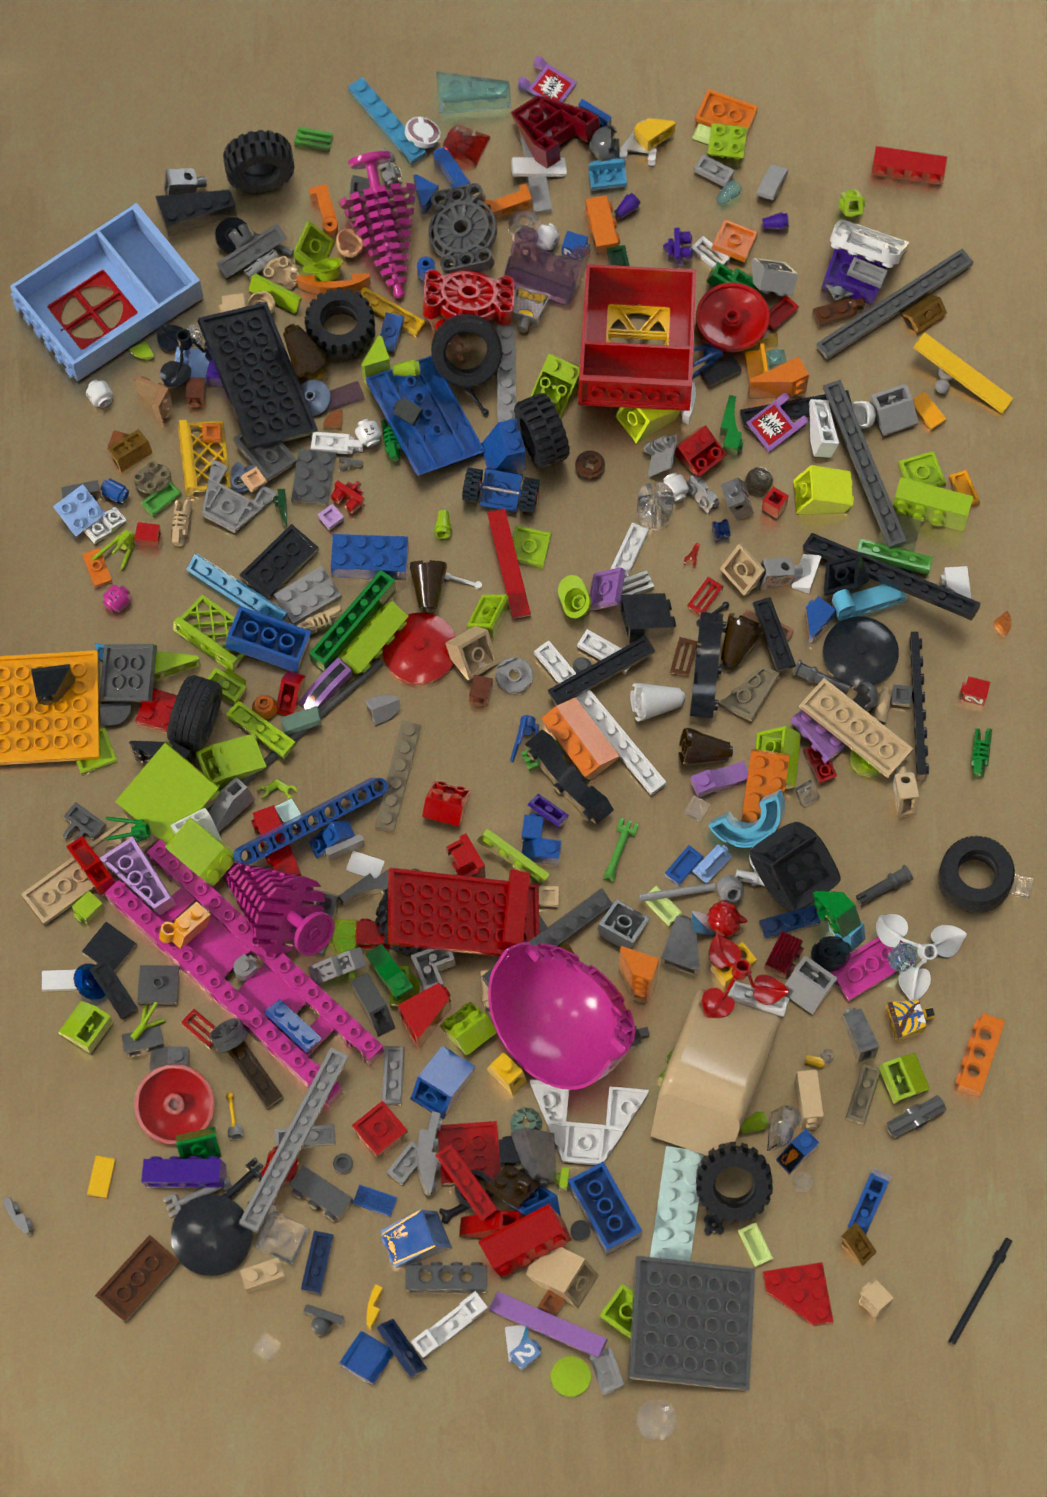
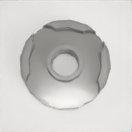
[495,657,533,694]

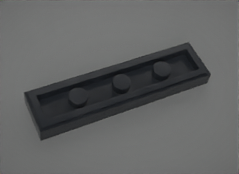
[752,597,796,672]

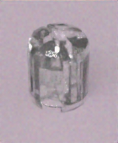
[637,481,675,531]

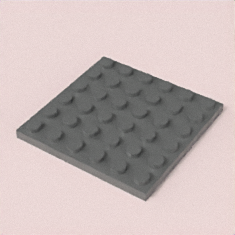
[628,1256,755,1391]

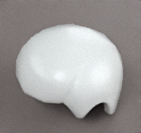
[852,401,876,429]

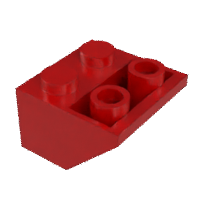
[674,425,727,477]
[422,781,471,826]

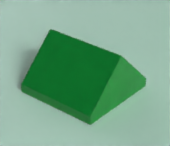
[176,1127,222,1159]

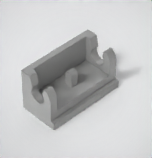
[589,1346,624,1396]

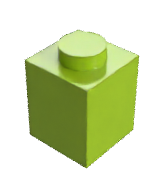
[72,891,104,925]

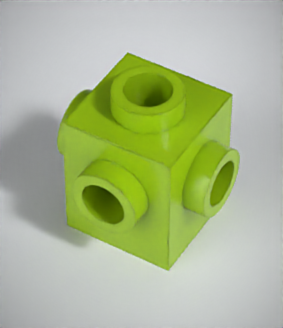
[838,189,865,217]

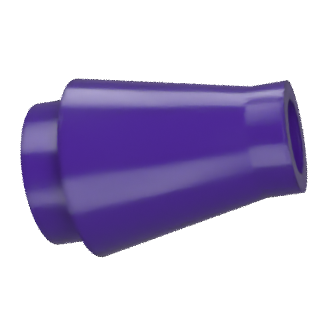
[614,193,641,219]
[762,212,789,230]

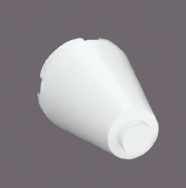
[630,683,685,721]

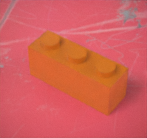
[585,195,621,255]

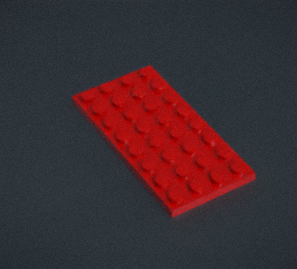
[388,868,539,957]

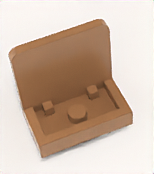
[134,376,173,423]

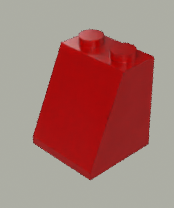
[398,982,451,1048]

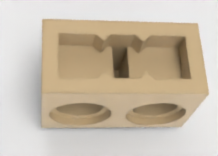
[859,1280,894,1319]

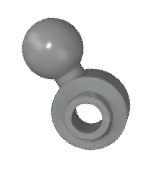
[935,368,954,394]

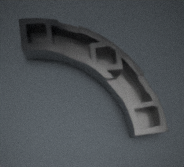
[690,612,727,718]
[525,730,614,824]

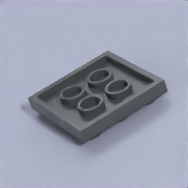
[99,644,157,702]

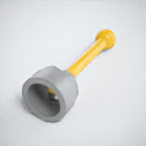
[226,1092,244,1140]

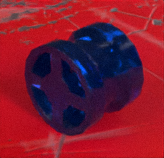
[712,519,731,540]

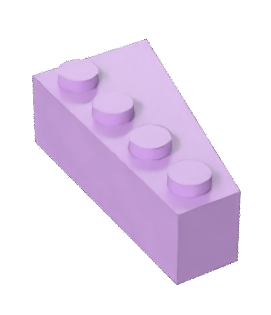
[100,837,176,915]

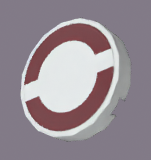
[405,117,440,148]

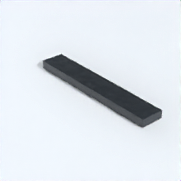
[740,390,852,429]
[548,635,655,706]

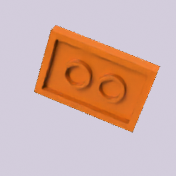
[695,89,758,136]

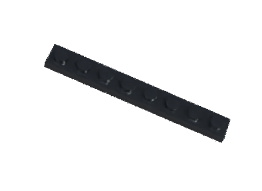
[909,631,929,781]

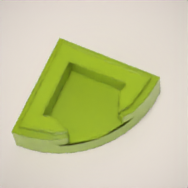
[130,341,155,360]

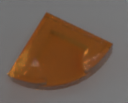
[992,611,1012,638]

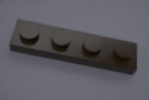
[227,1040,283,1109]

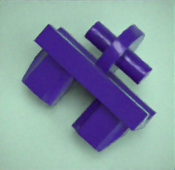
[663,228,693,266]

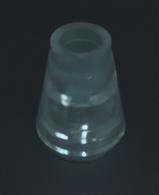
[716,179,743,206]

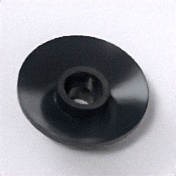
[215,217,247,254]

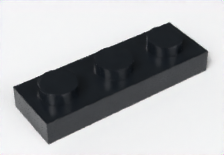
[89,959,138,1019]

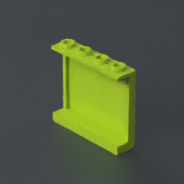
[115,741,220,845]

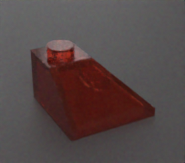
[443,124,491,167]

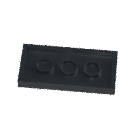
[239,524,319,599]

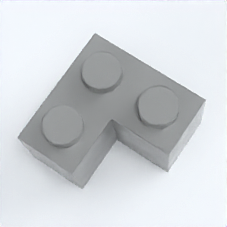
[411,949,455,991]

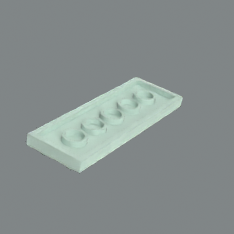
[650,1146,705,1261]

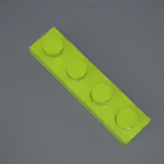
[226,700,297,759]

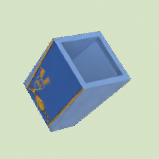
[380,1209,452,1268]

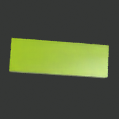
[249,273,302,314]

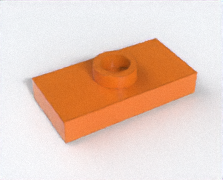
[82,548,113,588]

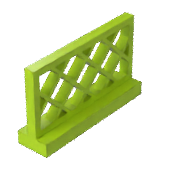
[173,594,246,672]

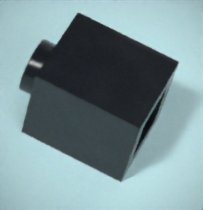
[499,1136,521,1168]

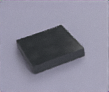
[82,922,137,972]

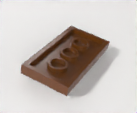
[95,1235,180,1323]

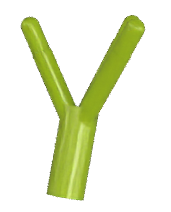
[130,1002,166,1041]

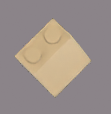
[446,626,499,680]

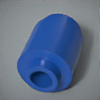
[417,257,435,281]
[100,478,130,503]

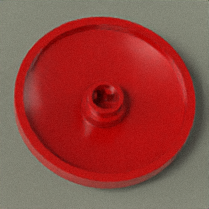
[696,283,770,352]
[382,612,456,686]
[134,1064,214,1144]

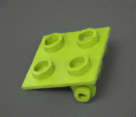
[708,123,748,160]

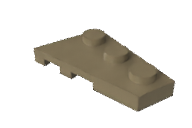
[718,665,780,722]

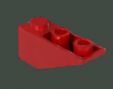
[459,1210,521,1238]

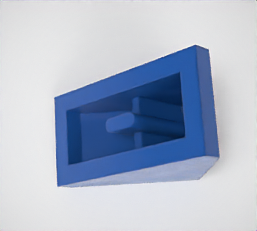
[413,174,439,215]

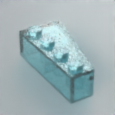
[436,71,511,114]

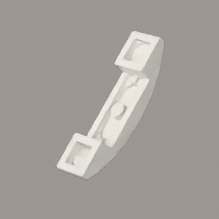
[411,1291,488,1358]

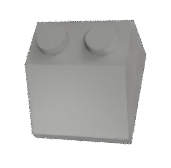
[752,258,798,296]

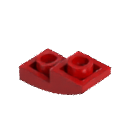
[803,747,837,784]

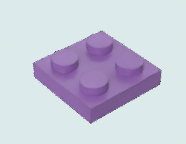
[590,567,626,611]

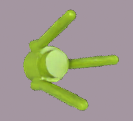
[92,530,135,570]

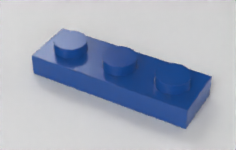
[265,999,322,1053]

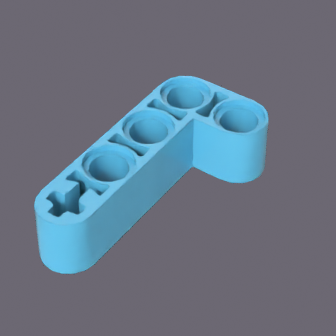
[832,584,907,621]

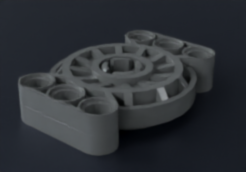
[429,183,497,275]

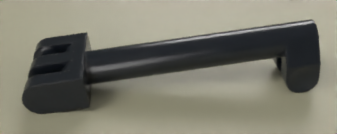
[222,1157,264,1199]

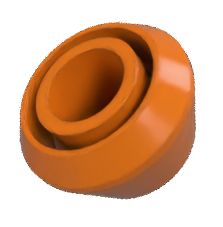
[252,695,277,720]

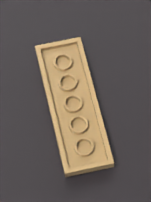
[799,678,913,778]

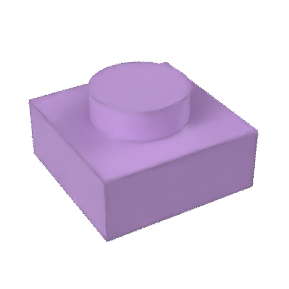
[318,504,344,531]

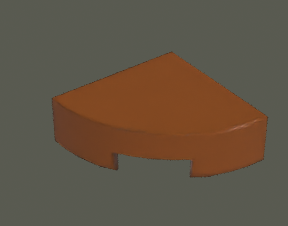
[323,409,343,429]

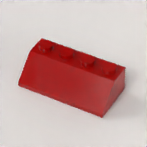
[478,1204,571,1277]

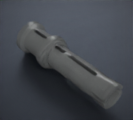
[792,659,850,695]
[856,865,913,906]

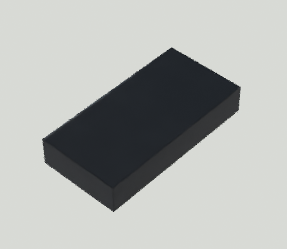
[700,355,742,388]

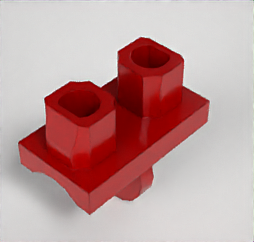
[331,480,365,514]

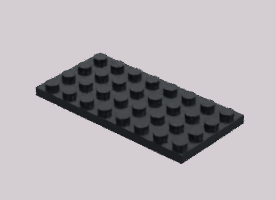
[197,302,318,451]

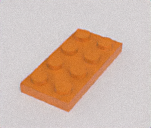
[741,749,790,829]

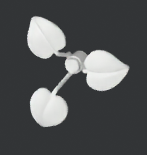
[876,914,967,1001]

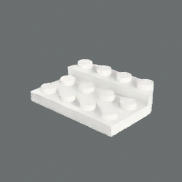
[830,218,909,268]

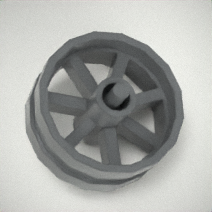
[209,1018,247,1052]

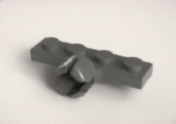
[216,224,287,279]

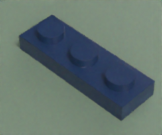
[759,905,821,940]
[301,1231,334,1295]
[377,1319,427,1378]

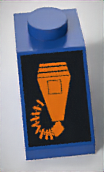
[805,596,836,643]
[776,1128,820,1175]

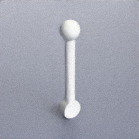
[445,573,482,590]

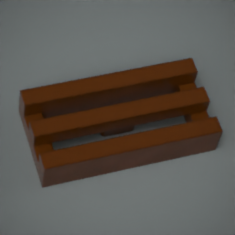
[670,637,698,678]

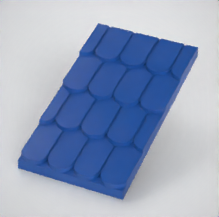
[366,355,485,476]

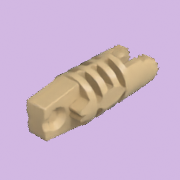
[171,499,192,547]
[296,605,342,634]

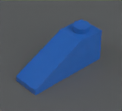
[847,1168,892,1235]

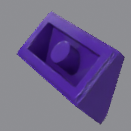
[528,794,569,827]

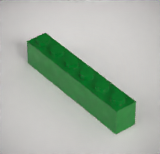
[309,570,396,671]

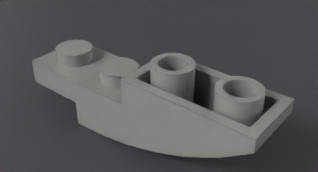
[416,1111,442,1196]

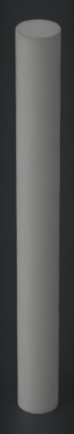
[639,883,716,902]

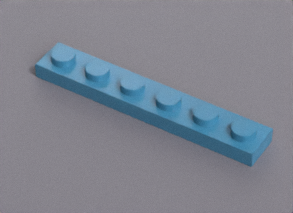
[348,77,426,164]
[186,553,288,621]

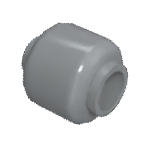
[717,875,744,904]

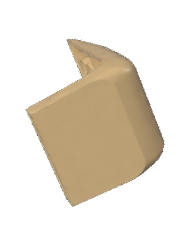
[651,989,781,1156]

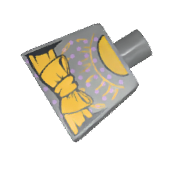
[513,286,550,332]

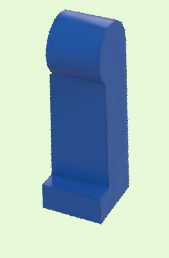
[433,148,470,188]

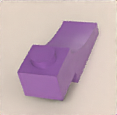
[690,761,748,798]

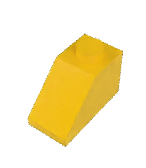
[634,118,676,152]

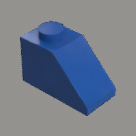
[521,838,562,866]

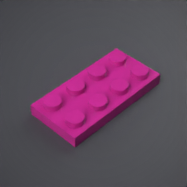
[830,937,915,1002]

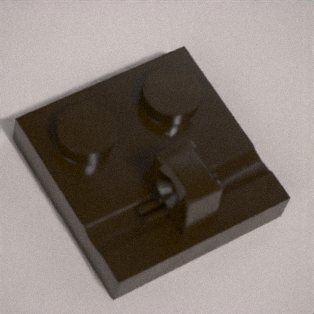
[485,1163,541,1209]

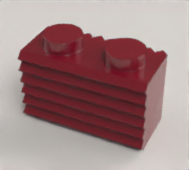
[764,931,804,979]

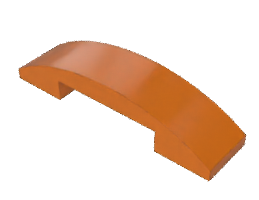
[297,273,371,295]

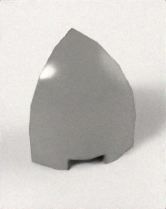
[365,695,400,725]

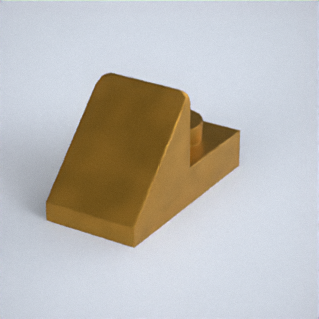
[841,1223,877,1266]

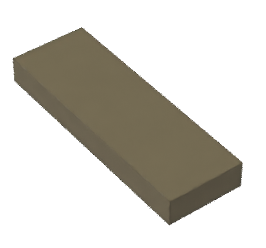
[845,1063,881,1125]

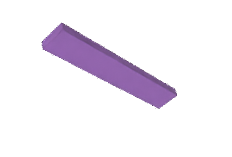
[489,1291,608,1359]

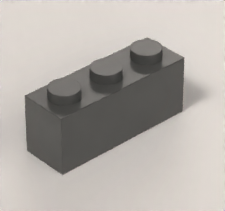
[289,1165,353,1222]

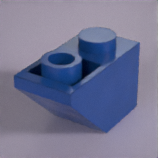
[309,820,355,858]

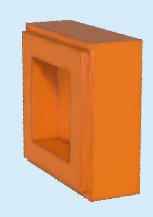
[202,423,221,443]

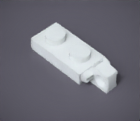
[311,432,363,454]

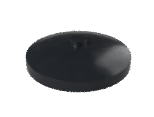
[822,616,899,689]
[171,1194,252,1276]

